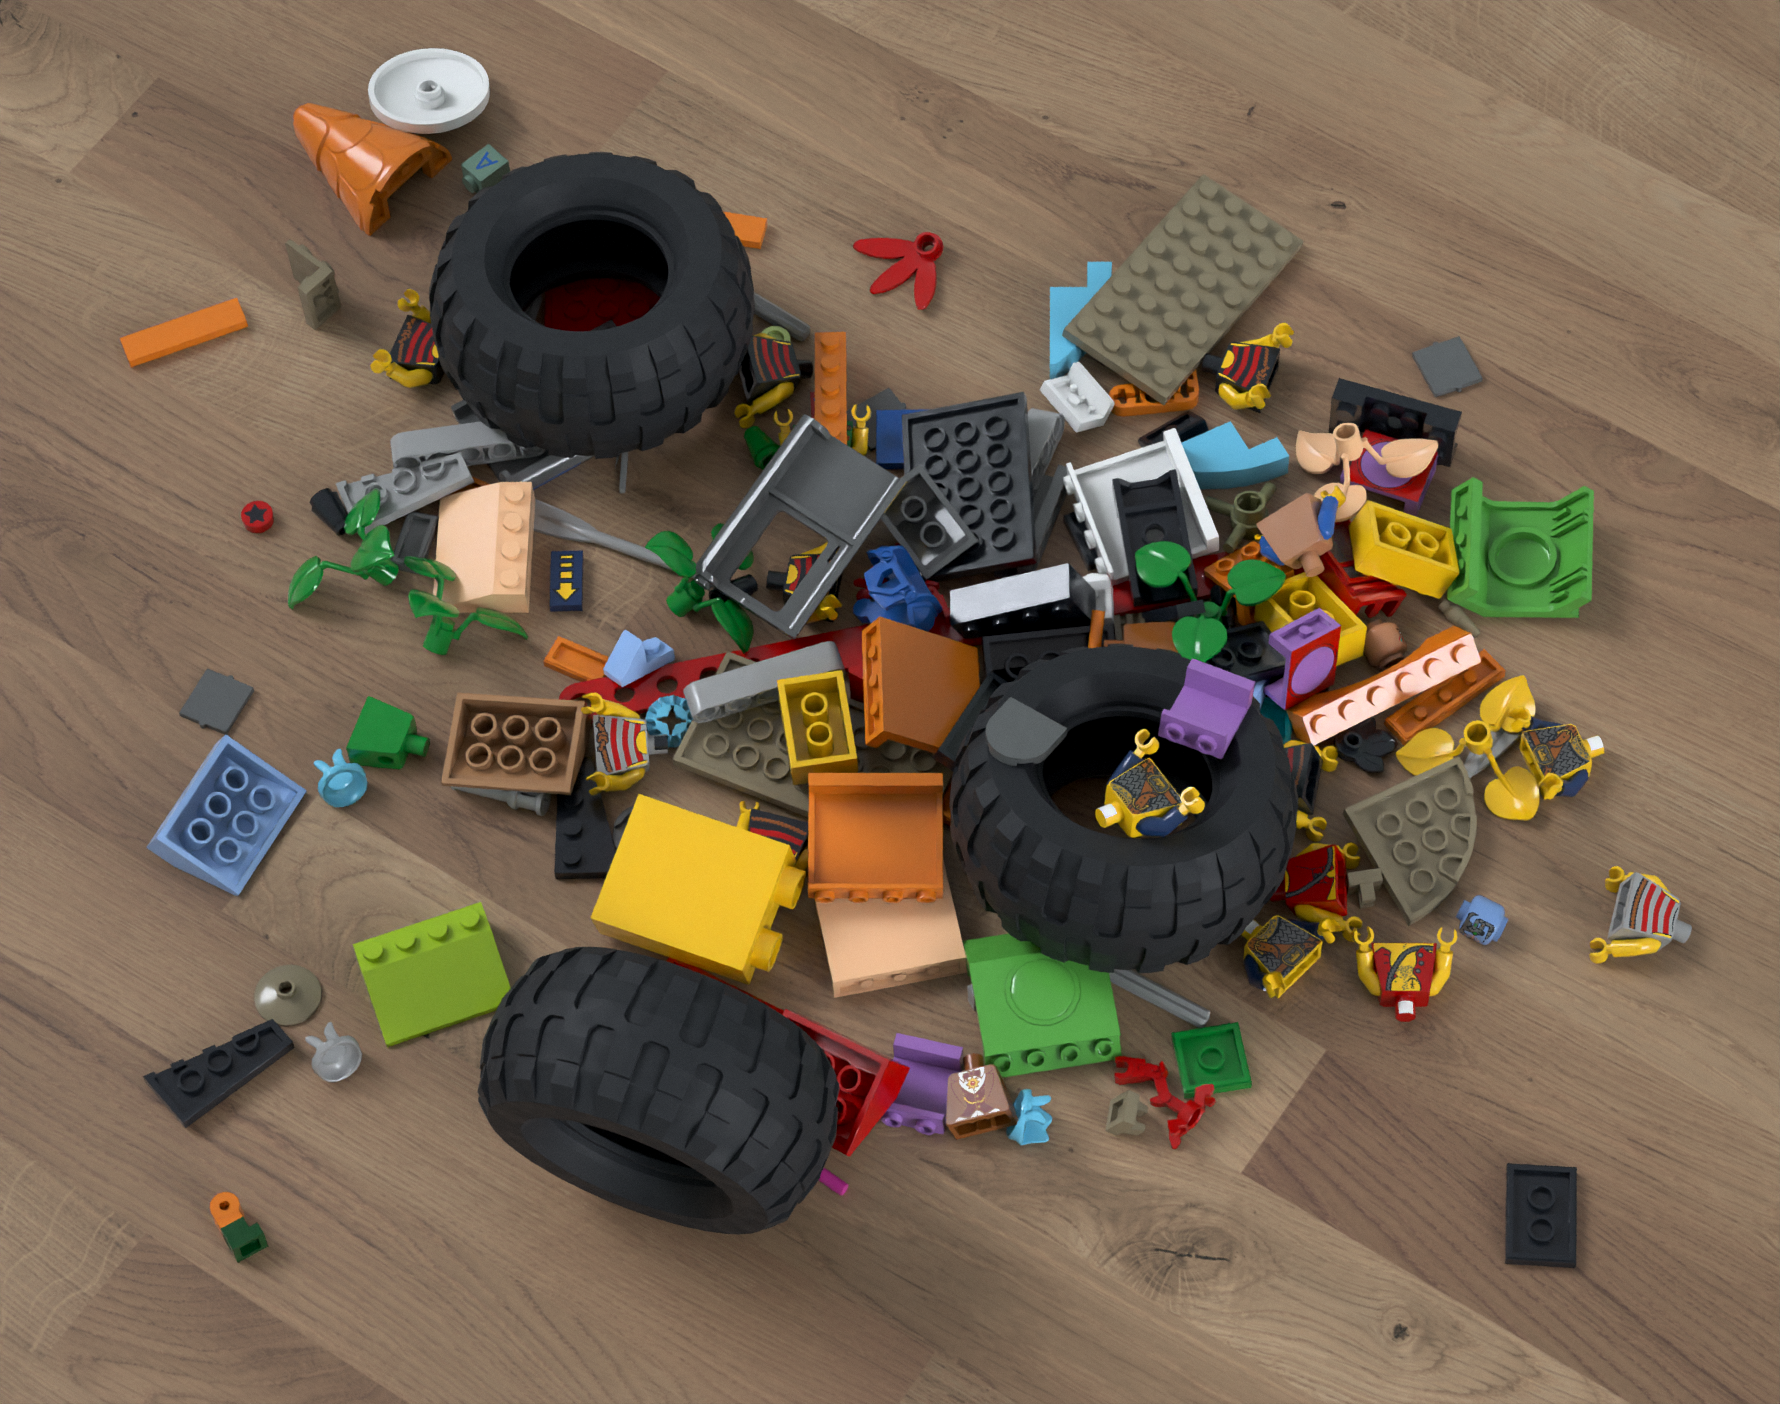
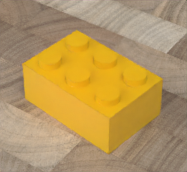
[1348,500,1460,599]
[1254,572,1367,666]
[777,670,858,785]

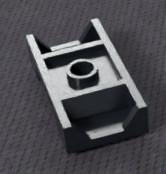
[1328,378,1462,467]
[1112,469,1198,607]

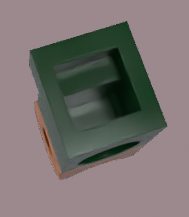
[210,1192,268,1263]

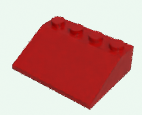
[783,1009,910,1156]

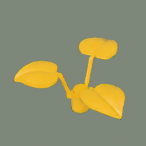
[1396,675,1540,821]

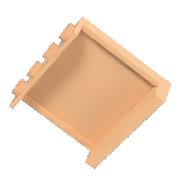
[814,860,967,998]

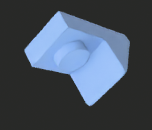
[603,630,675,687]

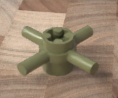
[1205,482,1277,554]

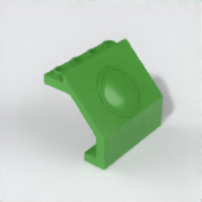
[1447,477,1594,618]
[963,934,1122,1077]

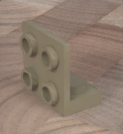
[285,239,341,330]

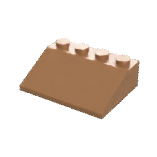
[441,693,592,795]

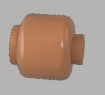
[1364,619,1407,670]

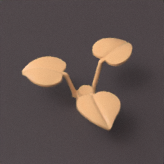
[1296,422,1438,522]

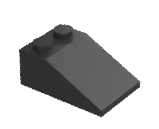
[881,464,978,580]

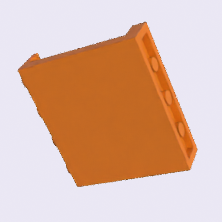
[862,617,980,753]
[808,773,943,903]

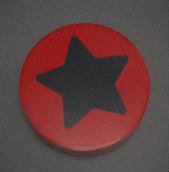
[241,501,274,533]

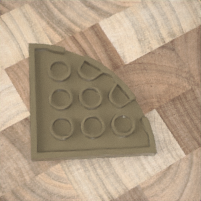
[1343,756,1477,926]

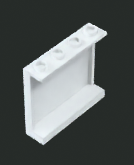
[1063,428,1219,586]

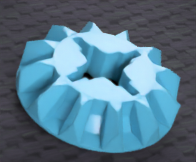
[645,695,693,748]

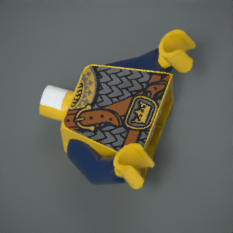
[1508,706,1604,800]
[1095,729,1205,838]
[1241,915,1342,998]

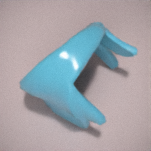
[314,749,368,807]
[1006,1089,1052,1145]

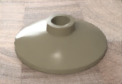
[254,965,322,1027]

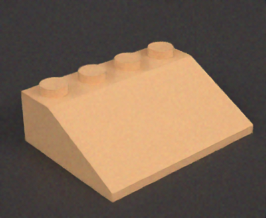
[433,482,535,613]

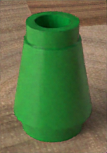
[743,426,780,470]

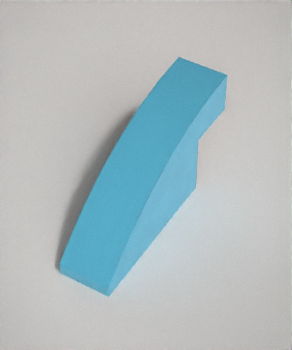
[1050,262,1112,379]
[1182,421,1289,490]

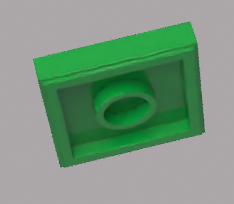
[1171,1022,1252,1099]

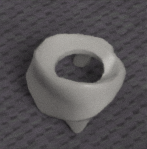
[305,1022,362,1082]

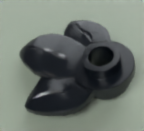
[1334,717,1398,773]

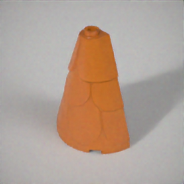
[293,103,452,236]

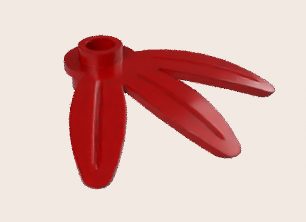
[853,232,944,310]

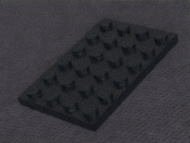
[902,392,1037,582]

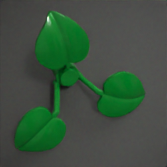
[288,488,399,610]
[645,523,754,654]
[1135,541,1286,663]
[404,556,528,655]

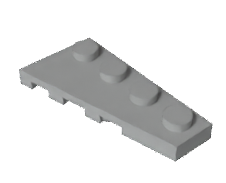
[335,452,474,537]

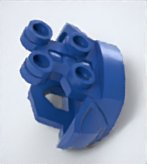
[853,545,943,632]

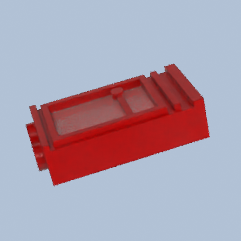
[1317,519,1407,618]

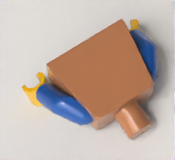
[1254,485,1346,577]

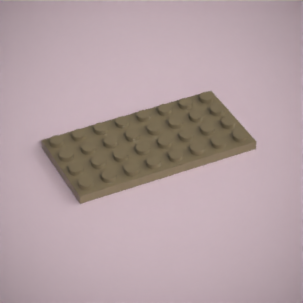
[1062,174,1304,405]
[673,651,954,817]

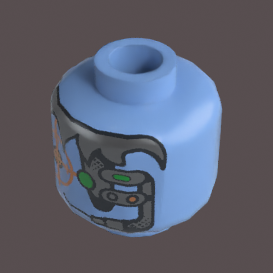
[1455,895,1509,945]

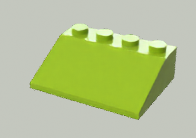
[353,902,511,1047]

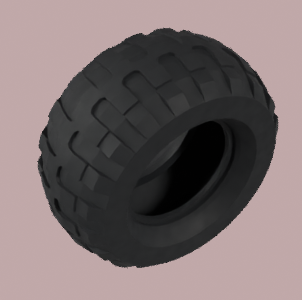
[429,152,755,459]
[949,644,1298,973]
[477,947,840,1235]

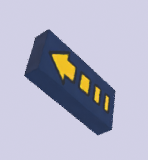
[549,550,584,612]

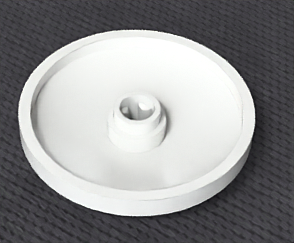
[368,48,490,134]

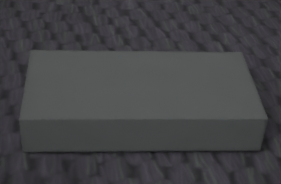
[391,511,439,575]

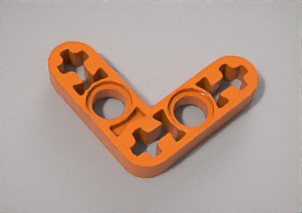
[1109,369,1199,417]

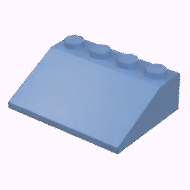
[146,734,307,896]

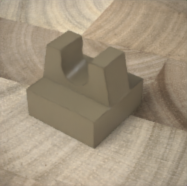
[1346,868,1383,909]
[1105,1090,1148,1135]

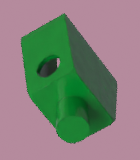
[346,696,430,770]

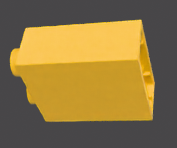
[590,794,806,985]

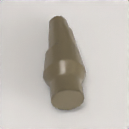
[1438,598,1480,638]

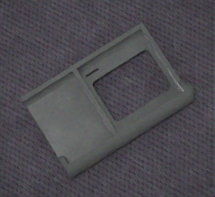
[693,414,907,640]

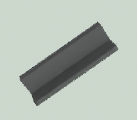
[994,464,1067,579]

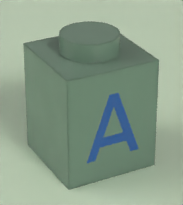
[461,144,510,193]

